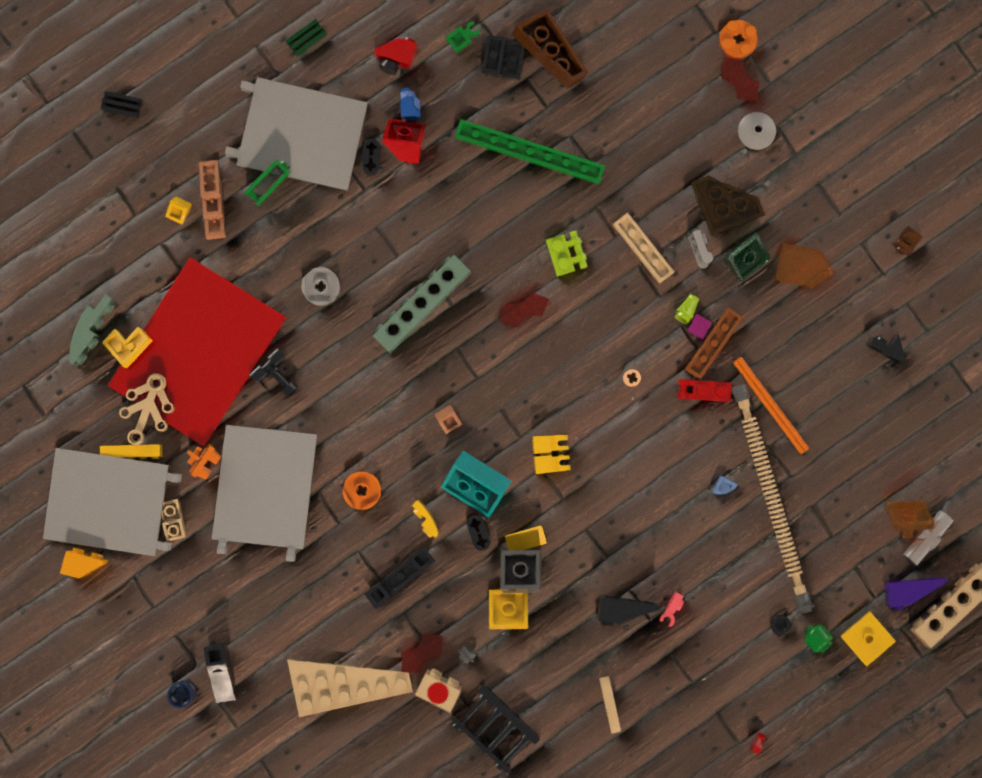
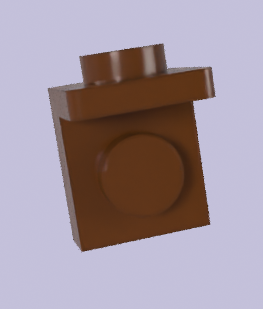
[892,225,923,256]

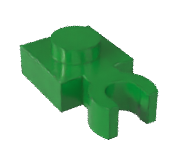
[445,21,480,54]

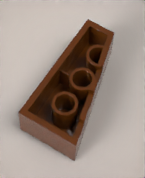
[512,9,588,89]

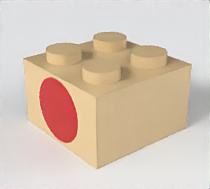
[415,668,462,712]

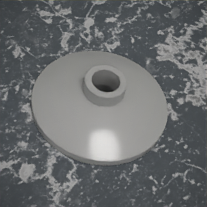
[738,112,776,150]

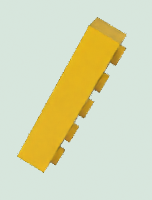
[100,445,162,460]

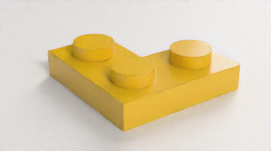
[102,327,153,368]

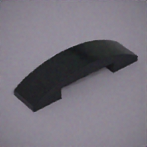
[364,546,436,609]

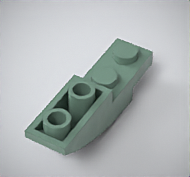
[69,294,116,366]

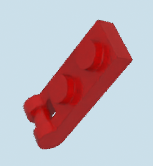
[677,379,732,402]

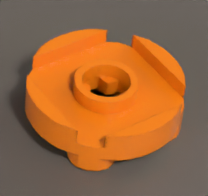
[719,20,758,59]
[343,472,381,510]

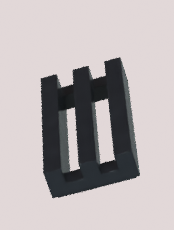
[100,91,143,118]

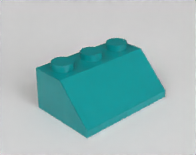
[440,451,512,518]

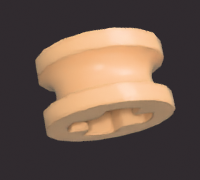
[623,369,641,387]

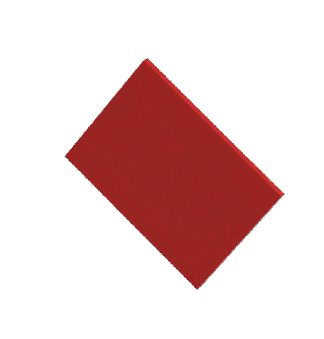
[108,257,287,447]

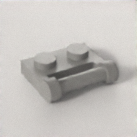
[688,230,713,269]

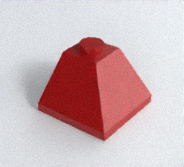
[382,119,426,164]

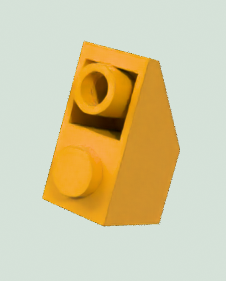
[60,548,108,578]

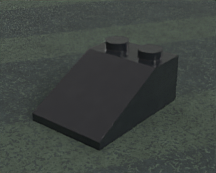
[597,594,661,626]

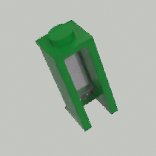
[244,160,291,206]

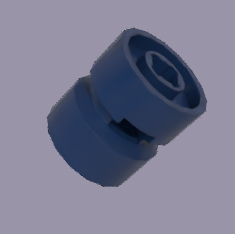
[167,679,198,708]

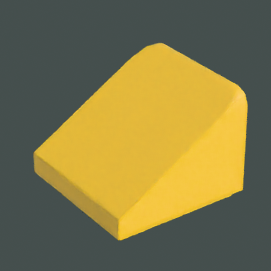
[165,197,192,224]

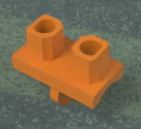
[187,443,222,479]

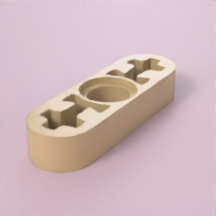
[599,676,621,734]

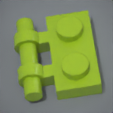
[546,231,588,277]

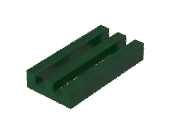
[286,19,327,57]

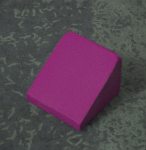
[687,314,712,340]

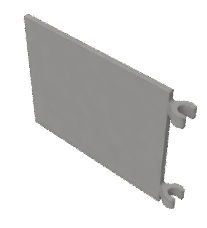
[225,77,368,191]
[212,425,317,562]
[43,448,182,556]

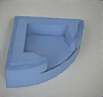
[711,475,738,495]

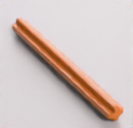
[733,357,809,453]

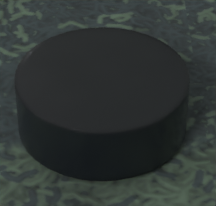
[379,59,399,75]
[770,615,790,635]

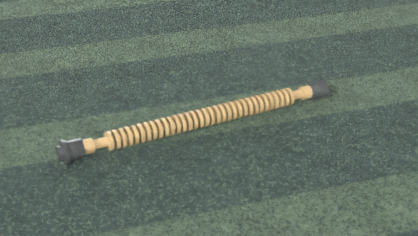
[731,384,815,614]

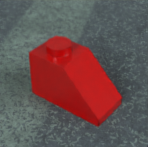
[374,37,418,70]

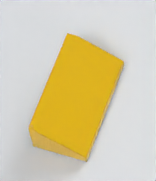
[505,525,547,550]

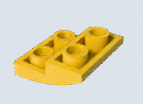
[412,500,440,538]

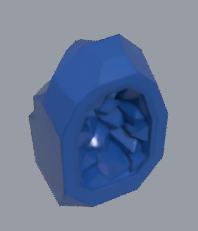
[401,88,421,120]

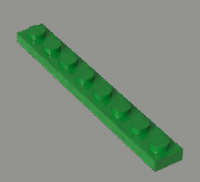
[455,119,605,185]

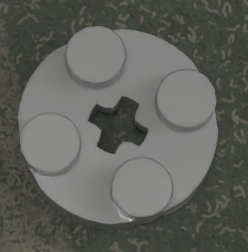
[301,267,340,306]

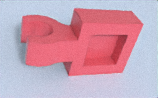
[659,592,684,627]

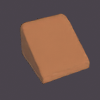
[435,405,462,434]

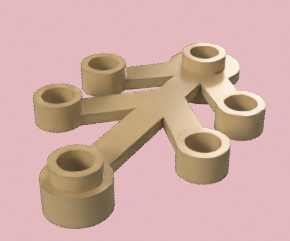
[119,374,175,445]

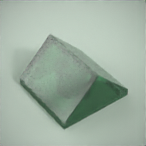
[723,232,771,282]

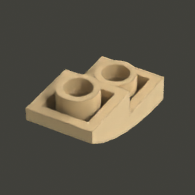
[162,498,186,542]

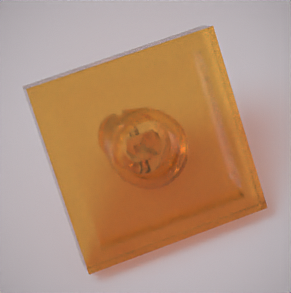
[885,501,934,538]

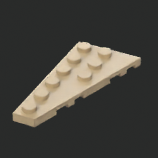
[287,659,413,717]

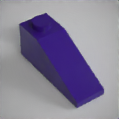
[884,577,947,610]

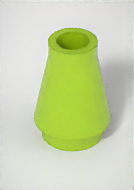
[675,294,699,324]

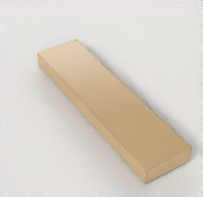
[612,212,675,284]

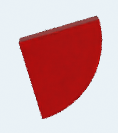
[750,732,765,754]

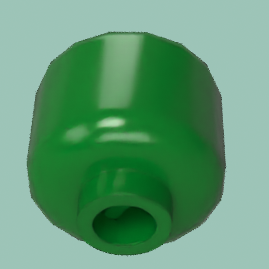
[804,624,833,653]

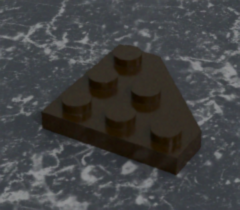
[690,176,765,236]

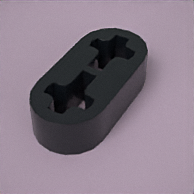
[362,139,381,176]
[467,515,490,551]

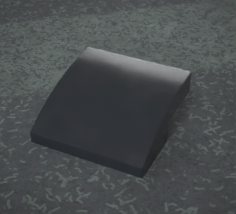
[482,35,526,81]

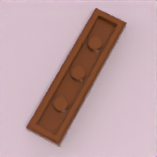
[684,307,744,380]

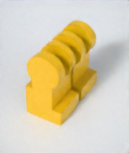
[532,435,571,474]

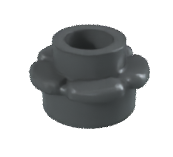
[458,646,477,663]

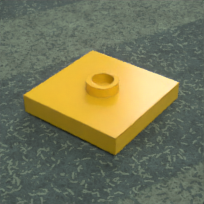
[489,590,528,629]
[840,611,896,667]

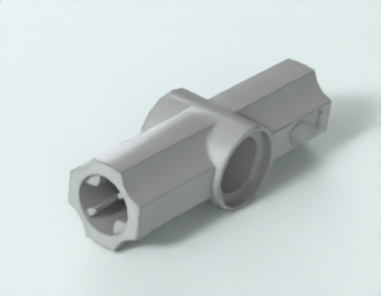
[903,510,953,565]

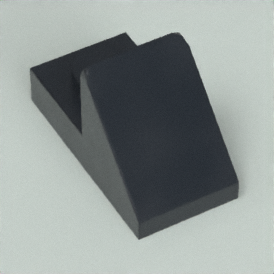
[866,334,905,365]

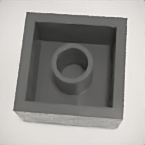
[501,550,542,593]

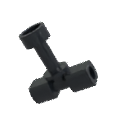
[249,348,298,397]

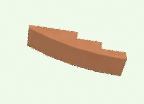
[199,160,226,240]

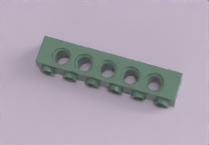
[373,255,471,354]

